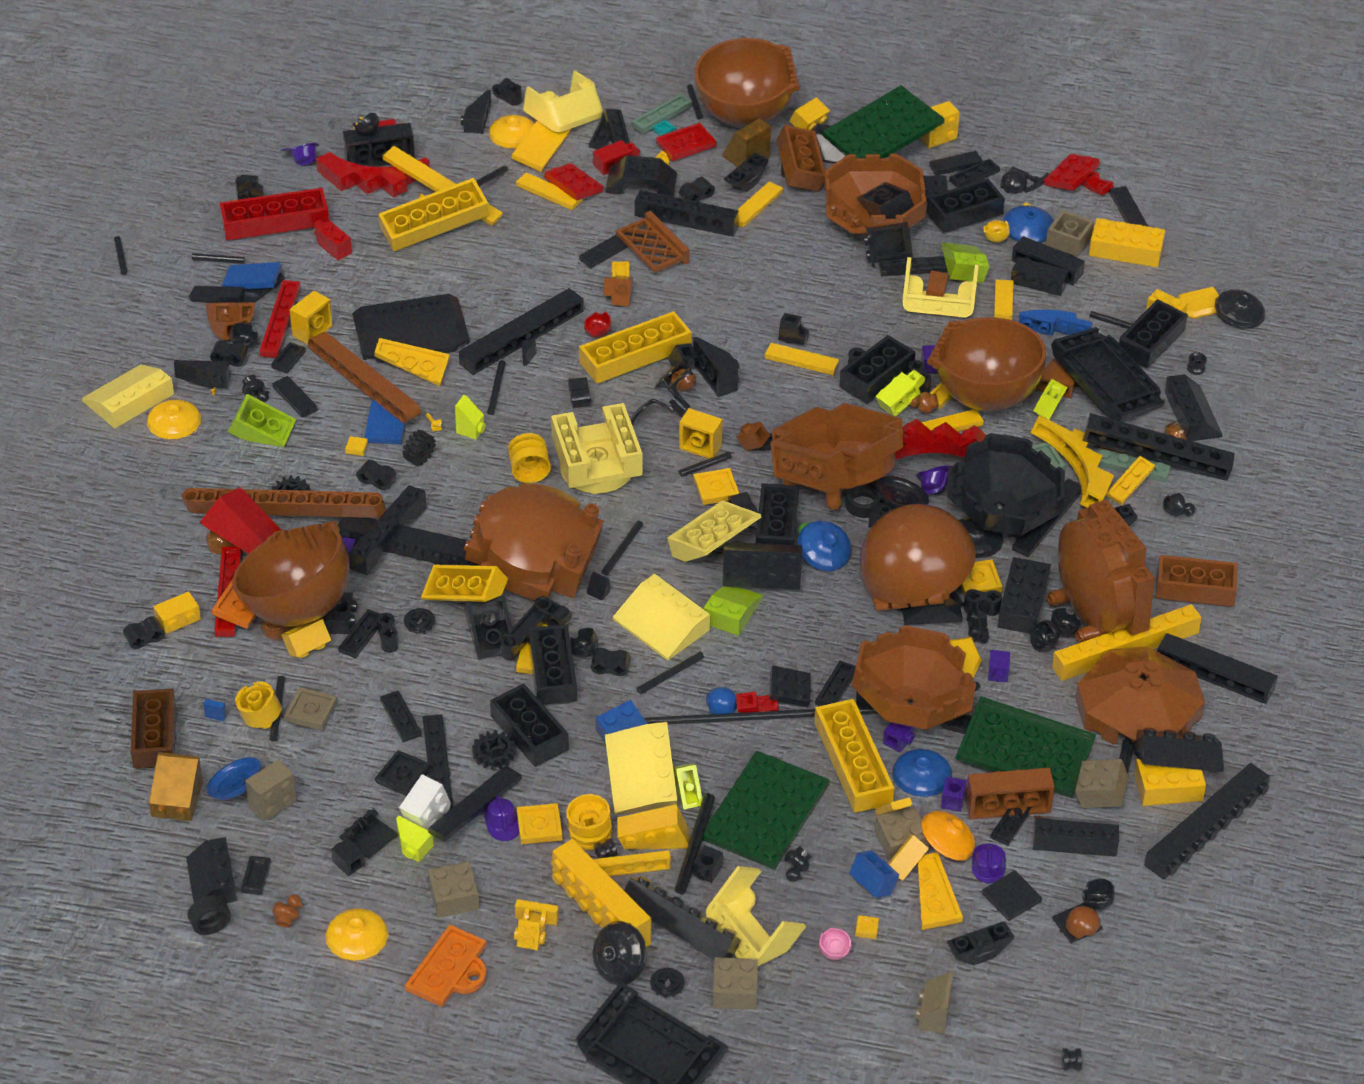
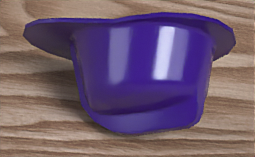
[281,143,319,166]
[916,465,952,495]
[484,795,519,841]
[972,843,1006,883]

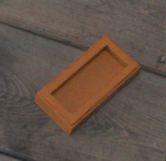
[926,270,948,297]

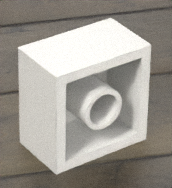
[399,774,451,830]

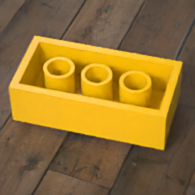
[1089,218,1166,268]

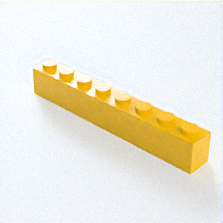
[1052,604,1202,681]

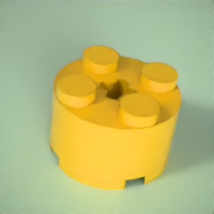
[235,681,282,729]

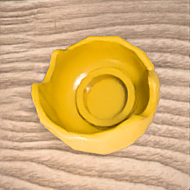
[984,220,1010,243]

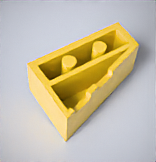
[1134,759,1206,806]
[617,804,690,849]

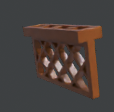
[616,211,689,273]

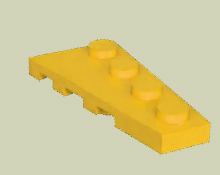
[375,338,450,387]
[917,852,963,930]

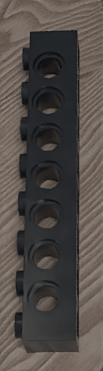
[1082,413,1235,481]

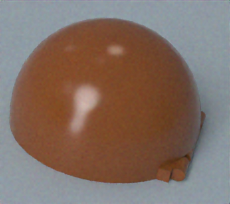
[694,38,800,127]
[927,317,1046,412]
[860,504,976,611]
[232,521,350,627]

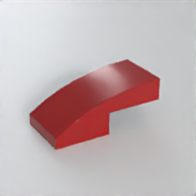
[1080,171,1114,195]
[736,691,779,713]

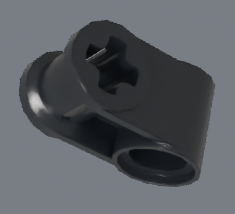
[492,78,522,106]

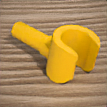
[426,413,442,431]

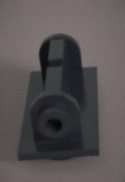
[966,604,989,644]

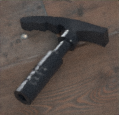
[1010,166,1049,193]

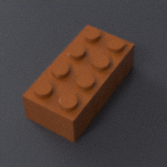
[776,125,825,191]
[1156,555,1238,607]
[965,768,1054,820]

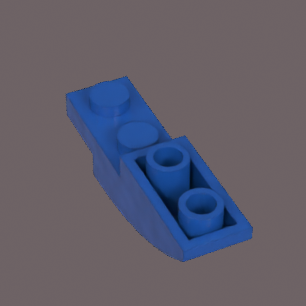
[1019,309,1092,336]

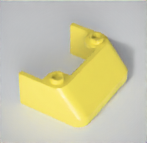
[523,71,603,132]
[903,257,979,317]
[706,866,806,967]

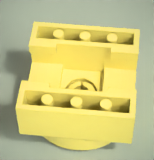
[551,403,642,494]

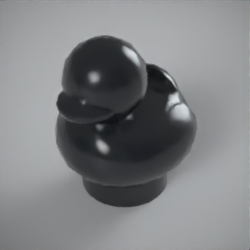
[242,375,270,402]
[1163,493,1196,516]
[784,846,812,882]

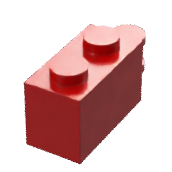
[593,140,640,176]
[314,220,352,261]

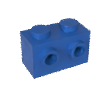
[849,850,900,898]

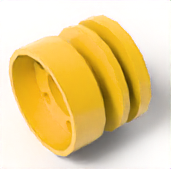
[508,433,551,483]
[566,794,613,850]

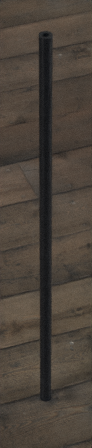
[644,704,912,724]

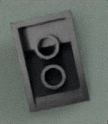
[857,182,914,219]
[693,337,740,398]
[465,595,512,660]

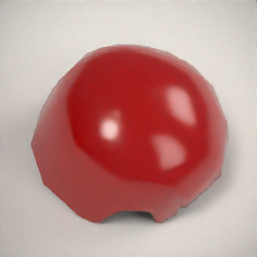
[584,311,611,338]

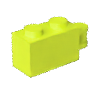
[876,370,925,416]

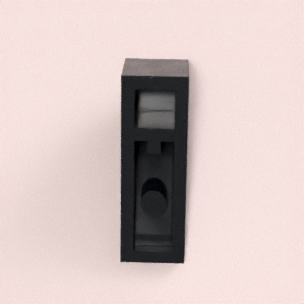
[460,90,492,134]
[174,360,230,388]

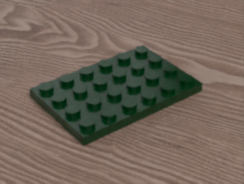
[822,85,945,158]
[955,696,1096,798]
[702,750,830,870]

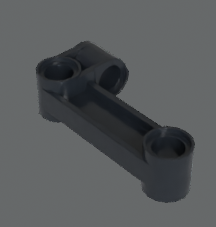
[501,596,572,660]

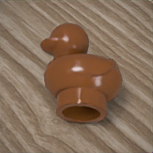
[671,369,696,392]
[909,392,939,414]
[272,894,303,928]

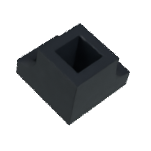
[236,174,264,200]
[778,313,809,345]

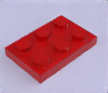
[656,123,716,161]
[1044,154,1100,191]
[544,163,603,201]

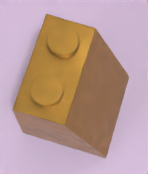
[722,118,771,167]
[149,752,203,821]

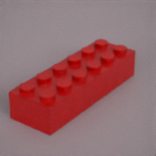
[219,187,329,240]

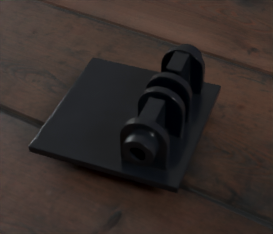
[339,809,398,859]

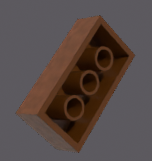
[131,688,176,768]

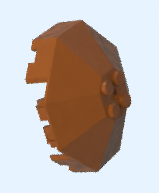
[824,154,926,234]
[852,625,976,730]
[1075,646,1205,745]

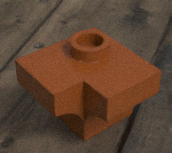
[603,275,633,306]

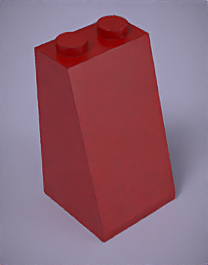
[200,487,282,554]

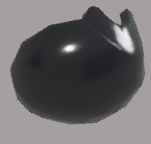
[352,113,379,135]
[1000,170,1027,194]
[230,322,258,349]
[1051,608,1080,636]
[1030,620,1060,651]
[570,627,598,657]
[1082,879,1115,910]

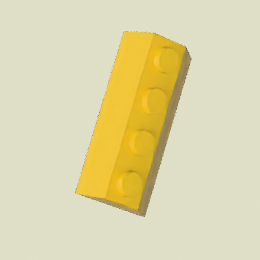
[421,565,508,602]

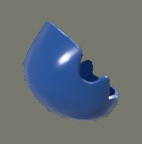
[706,687,737,714]

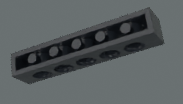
[635,190,739,237]

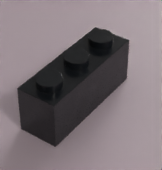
[1011,257,1069,296]

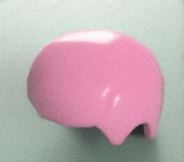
[819,928,851,961]

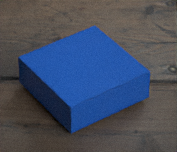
[203,699,227,722]

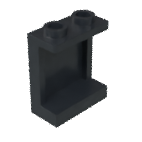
[864,222,913,267]

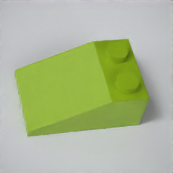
[941,242,989,283]
[227,394,296,447]
[704,586,763,636]

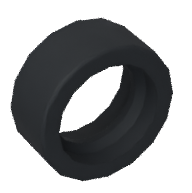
[845,484,881,518]
[187,895,231,935]

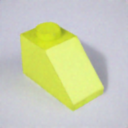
[1033,379,1068,419]
[455,395,486,439]
[673,763,702,809]
[396,816,434,862]

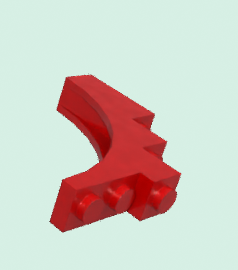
[316,152,430,198]
[895,418,986,460]

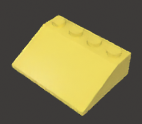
[81,364,174,429]
[667,500,761,562]
[613,574,710,661]
[605,722,677,814]

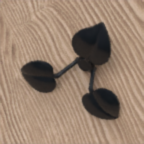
[630,365,693,426]

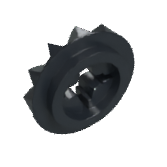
[404,608,435,634]
[650,968,685,999]

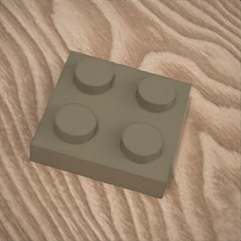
[284,687,337,730]

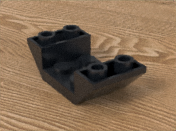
[606,156,677,197]

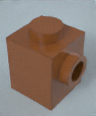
[736,421,770,451]

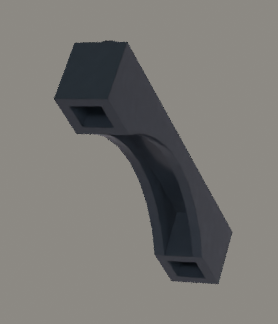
[349,485,426,575]

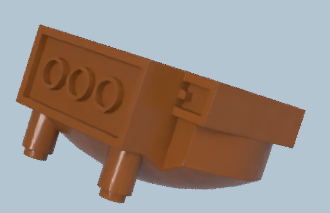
[771,403,903,510]
[464,484,604,600]
[1047,499,1155,643]

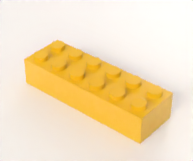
[378,178,489,252]
[579,311,692,384]
[814,699,894,813]
[551,839,651,947]

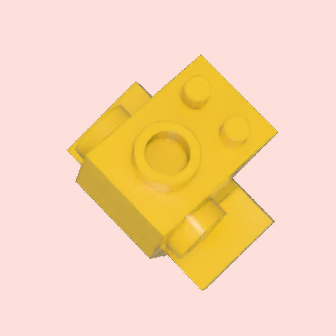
[514,899,559,950]

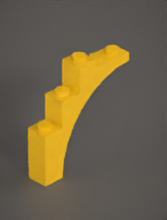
[1030,415,1114,508]

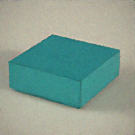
[653,120,676,136]

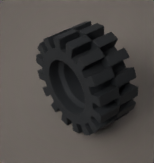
[402,429,436,466]

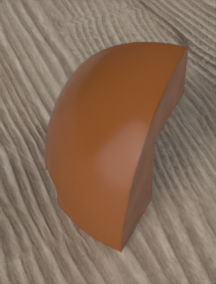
[206,302,255,340]

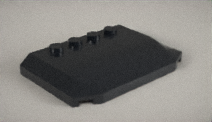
[352,294,470,363]
[1051,327,1165,421]
[575,982,728,1084]

